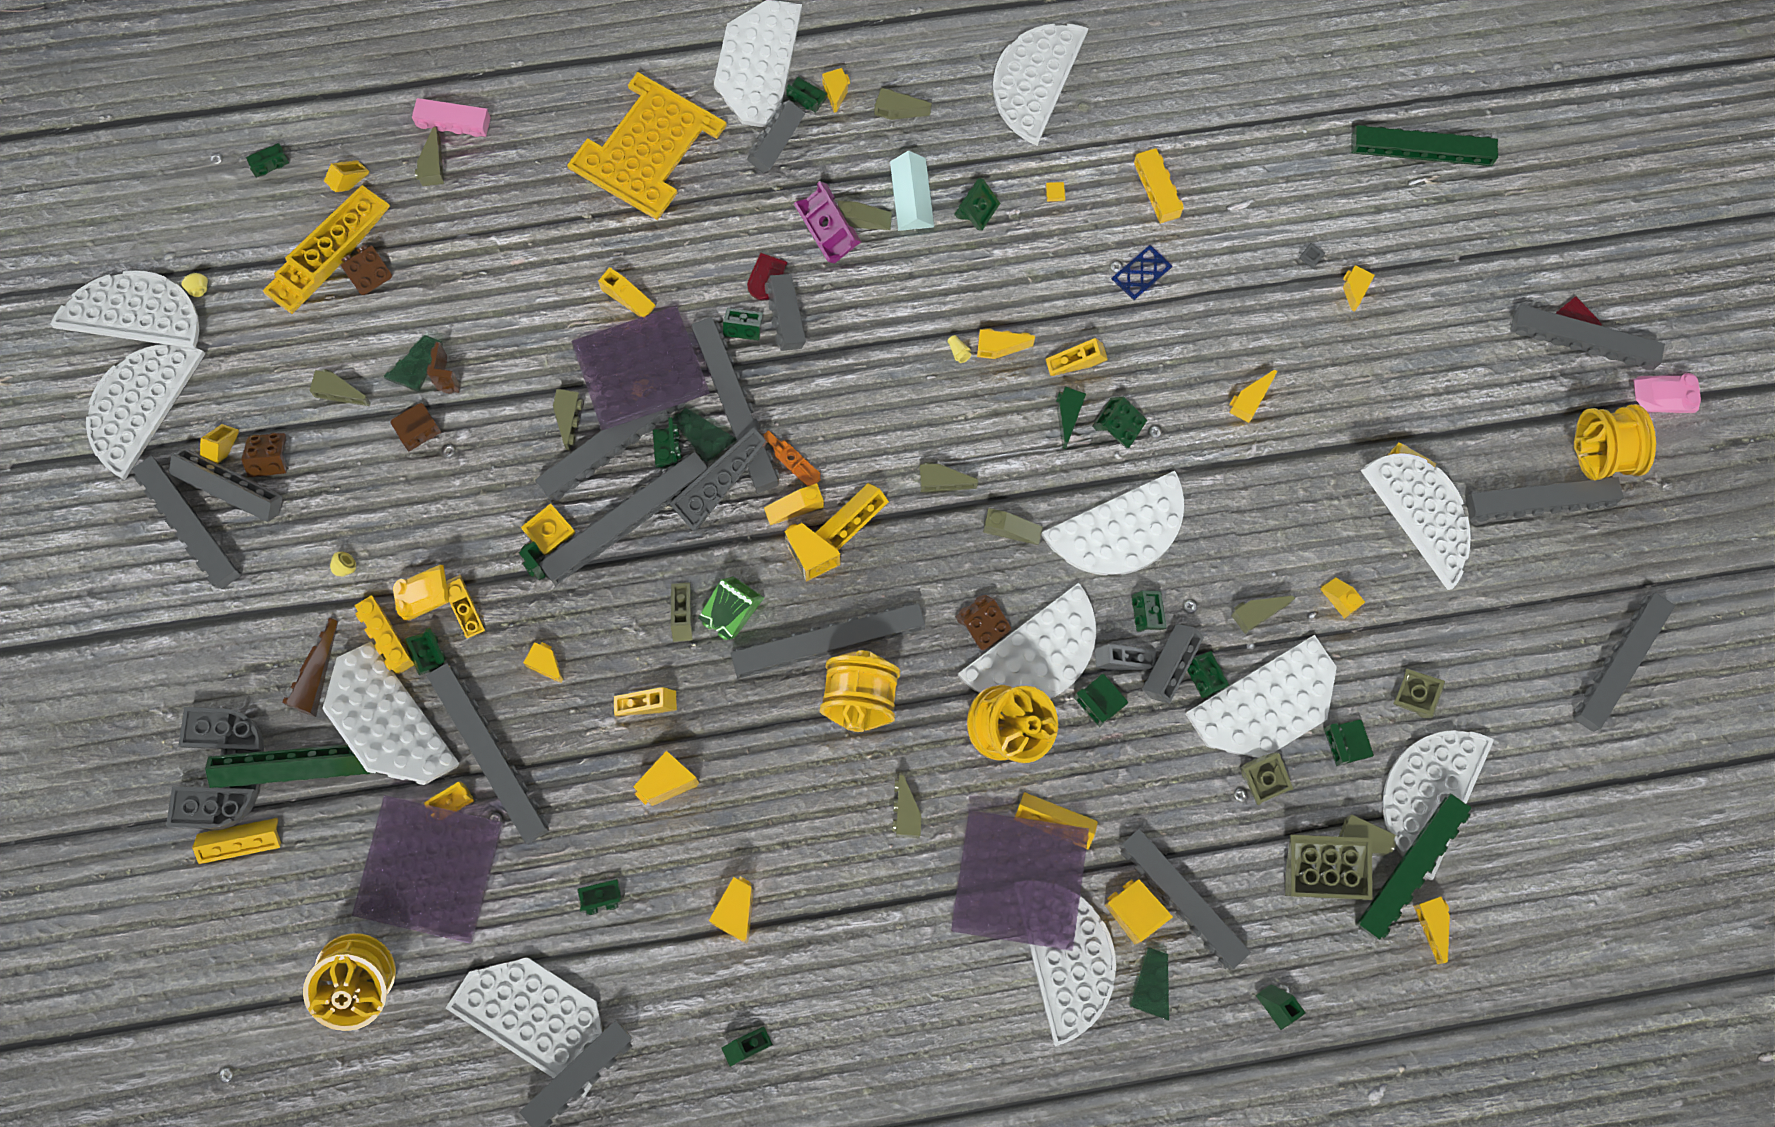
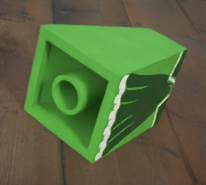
[698,576,764,640]

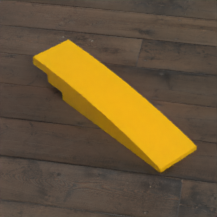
[263,185,390,314]

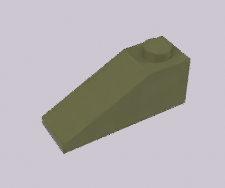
[415,127,444,186]
[837,201,892,230]
[309,369,371,406]
[919,462,978,492]
[983,508,1043,545]
[671,583,693,642]
[1231,596,1295,634]

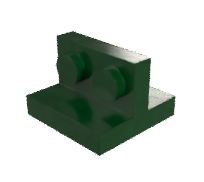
[954,178,1001,231]

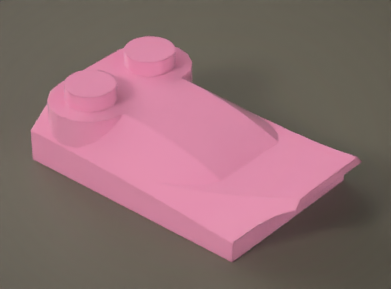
[1633,373,1701,413]

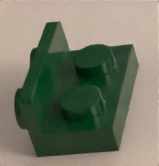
[786,77,828,113]
[246,143,289,178]
[723,308,763,341]
[1132,590,1167,632]
[1187,651,1230,698]

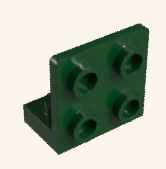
[1092,397,1147,449]
[653,417,681,467]
[1074,674,1128,728]
[1324,719,1374,767]

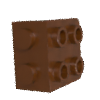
[339,244,392,295]
[427,342,461,394]
[390,403,441,452]
[241,433,287,477]
[955,595,1011,650]

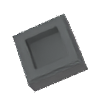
[1299,243,1325,269]

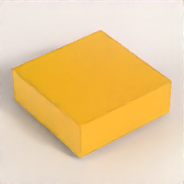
[1045,182,1065,202]

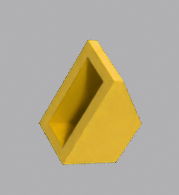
[822,68,850,113]
[324,160,369,192]
[1343,265,1375,312]
[200,424,239,464]
[1320,577,1365,619]
[523,642,563,683]

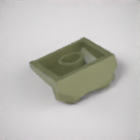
[1393,669,1445,718]
[1241,752,1293,805]

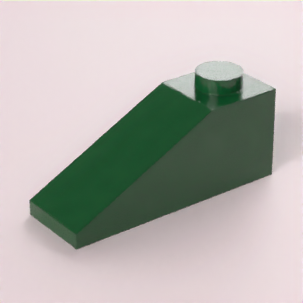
[1056,386,1086,449]

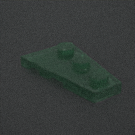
[383,335,443,392]
[673,408,736,462]
[1129,947,1169,1021]

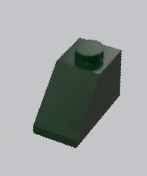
[721,1026,773,1067]

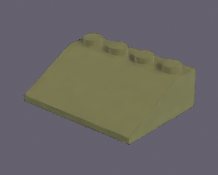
[1285,835,1372,900]

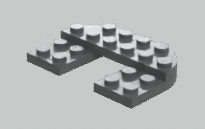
[166,707,264,830]

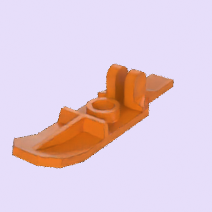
[763,430,821,486]

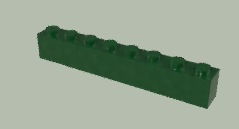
[1351,125,1498,166]
[205,744,377,788]
[1356,793,1471,940]

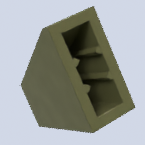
[1338,814,1396,856]

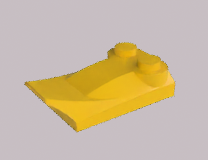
[393,565,449,620]

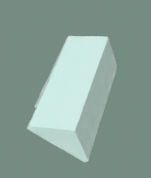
[890,151,934,231]

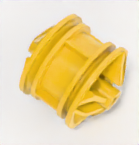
[1574,404,1656,480]
[819,650,900,732]
[967,685,1058,763]
[303,934,396,1031]

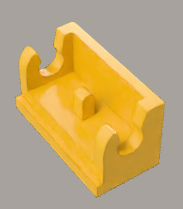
[424,782,474,822]

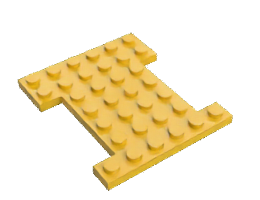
[567,72,727,220]

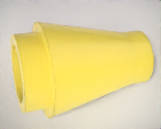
[947,335,971,363]

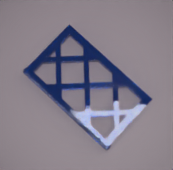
[1111,245,1173,301]

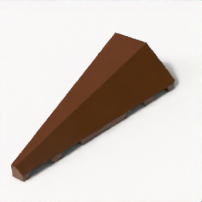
[282,618,338,717]

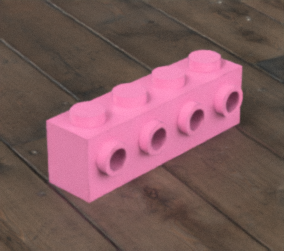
[412,98,491,137]

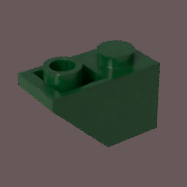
[1256,984,1306,1030]

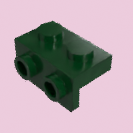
[518,541,545,580]
[404,628,445,675]
[577,879,623,916]

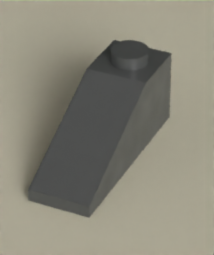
[1095,644,1157,670]

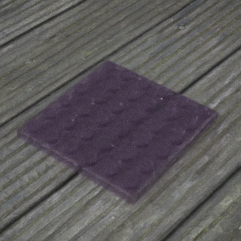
[571,305,710,431]
[352,795,503,943]
[951,810,1089,951]

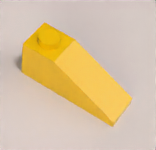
[1046,338,1108,376]
[1229,370,1278,423]
[764,483,824,526]
[614,687,677,716]
[1413,896,1450,964]

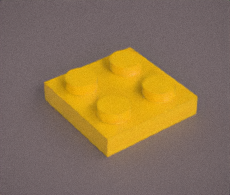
[521,504,576,556]

